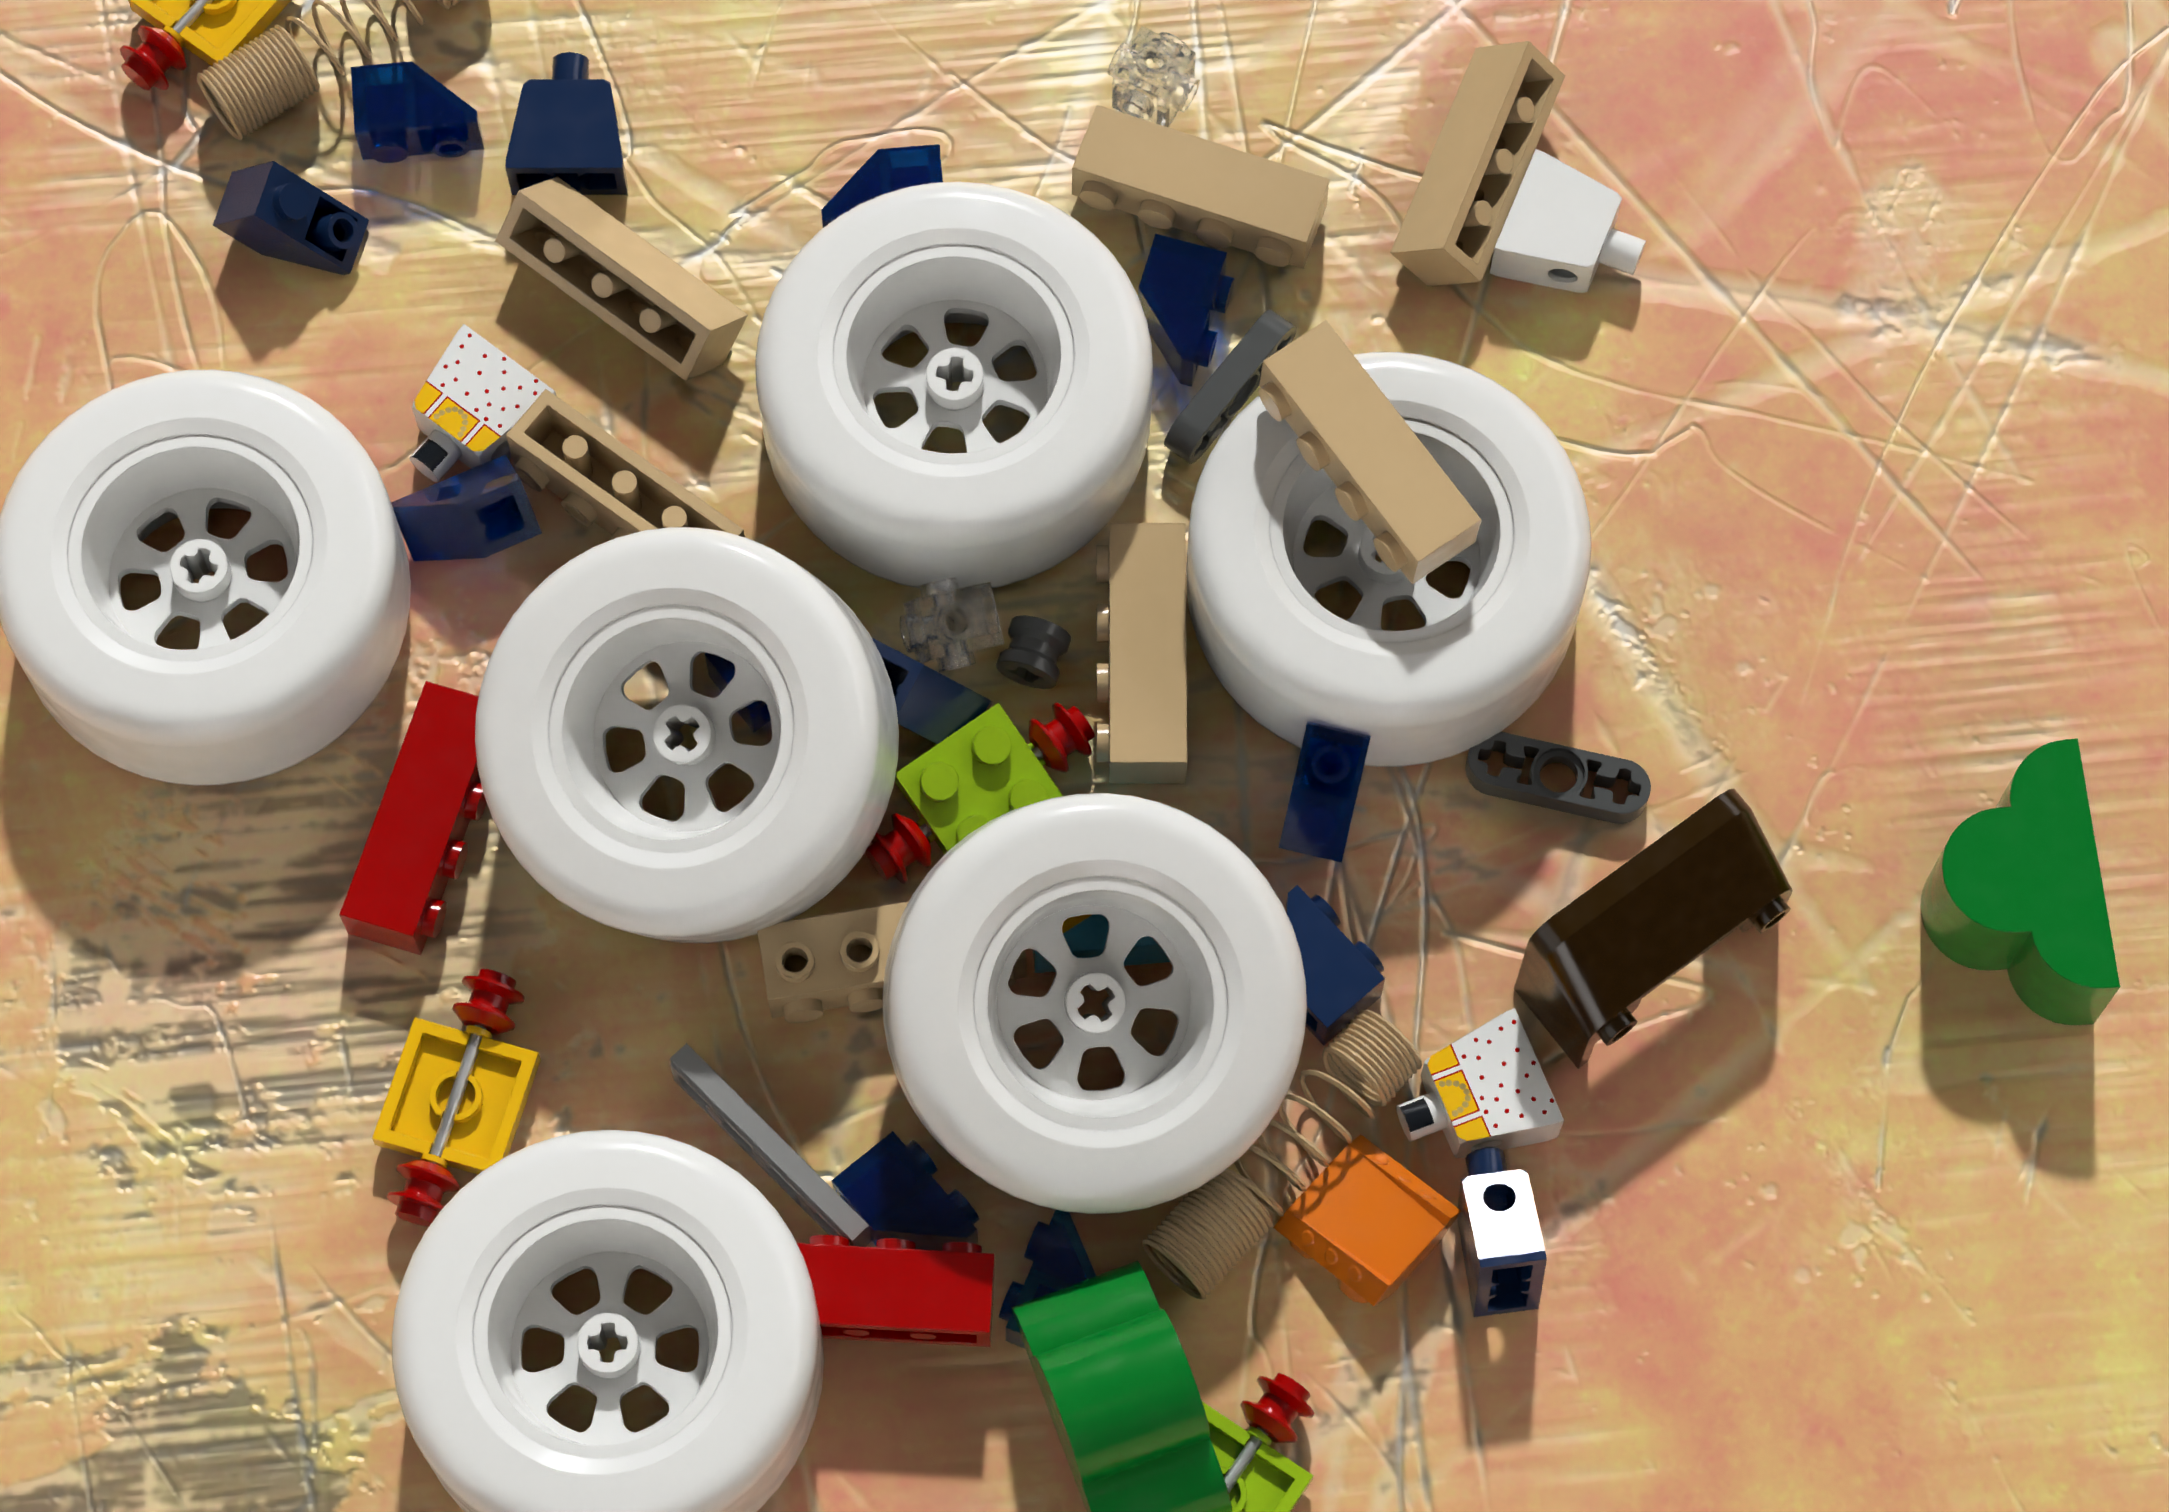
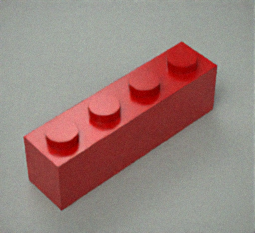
[339,681,487,955]
[797,1235,995,1347]

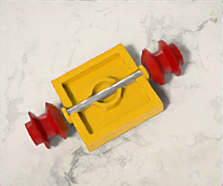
[120,0,291,91]
[372,969,541,1227]

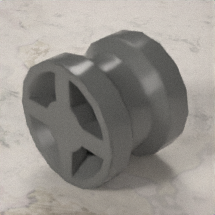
[996,615,1071,689]

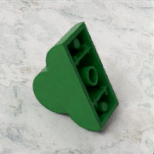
[1920,738,2120,1025]
[1011,1261,1232,1512]

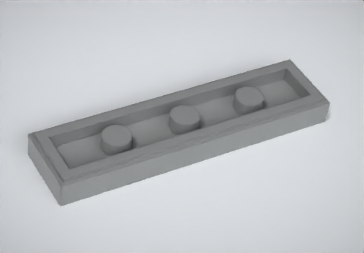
[670,1043,871,1247]

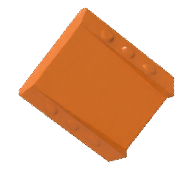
[1273,1134,1462,1306]

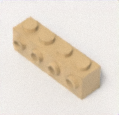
[1390,41,1565,286]
[1072,105,1330,269]
[495,176,748,381]
[1258,320,1481,584]
[506,389,745,540]
[1096,523,1187,784]
[757,902,1027,1023]

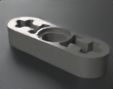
[1164,309,1297,464]
[1466,732,1651,824]

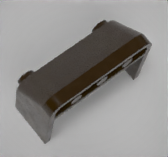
[1514,788,1793,1069]

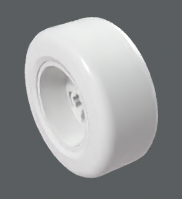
[755,182,1153,592]
[1186,352,1591,767]
[0,369,411,786]
[475,527,899,943]
[883,793,1307,1214]
[392,1130,824,1512]

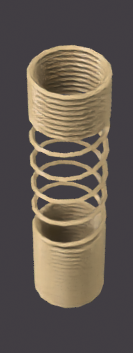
[197,0,461,140]
[1143,1010,1422,1299]

